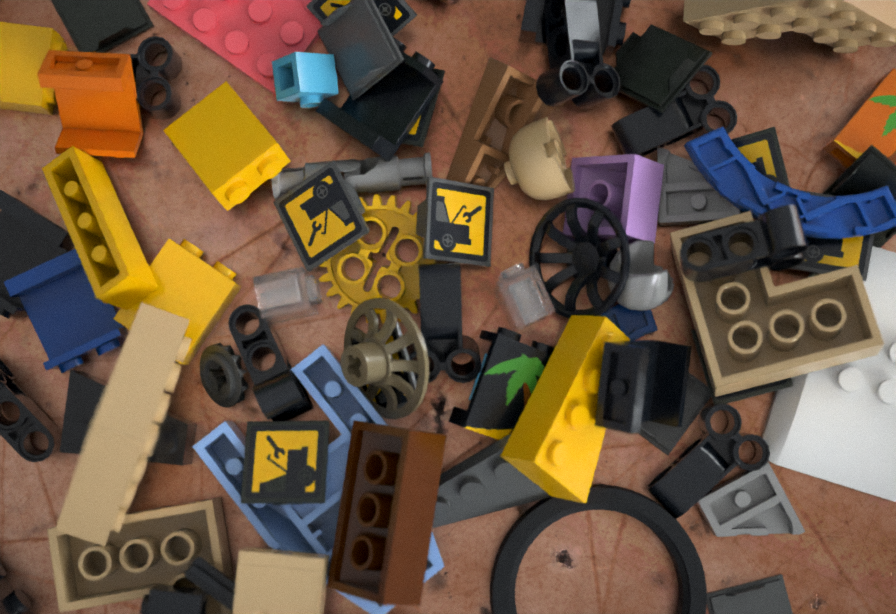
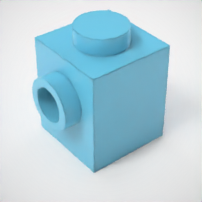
[272,52,339,108]

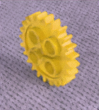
[319,194,436,325]

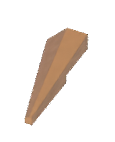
[446,57,566,189]

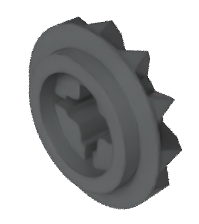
[200,343,249,408]

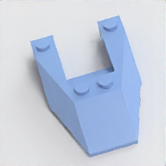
[192,344,445,614]

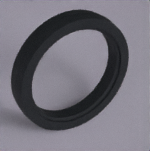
[490,484,707,614]

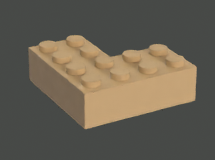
[683,0,896,53]
[670,211,884,397]
[55,302,192,546]
[47,497,234,614]

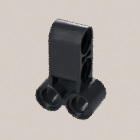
[536,0,621,109]
[130,36,182,120]
[611,65,737,157]
[680,205,809,282]
[406,263,481,383]
[228,304,313,421]
[0,359,61,462]
[647,404,770,519]

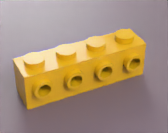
[42,146,158,311]

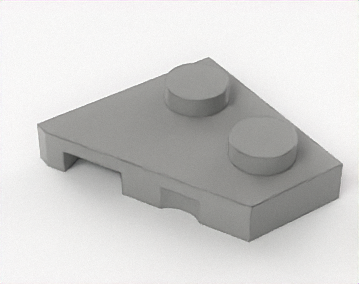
[657,148,741,226]
[696,462,806,537]

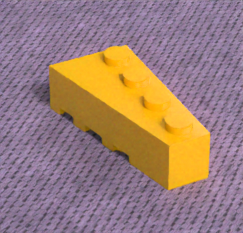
[501,315,630,504]

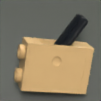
[185,547,329,614]

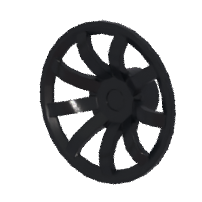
[529,198,631,318]

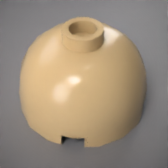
[504,117,575,200]

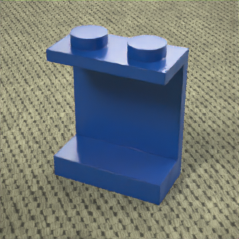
[4,249,128,374]

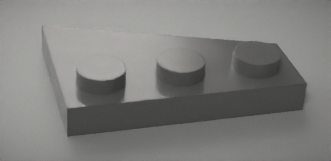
[433,434,552,528]

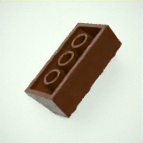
[327,420,447,606]

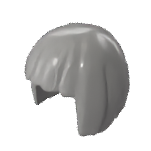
[607,240,675,311]

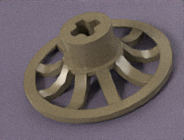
[341,297,429,419]

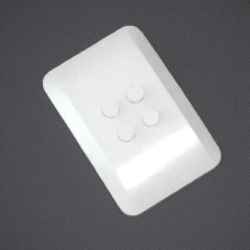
[761,246,896,502]

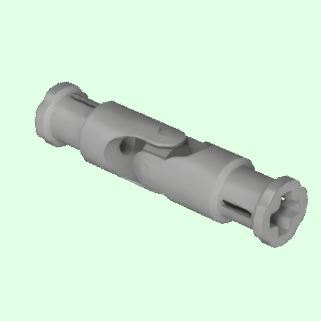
[271,152,432,201]

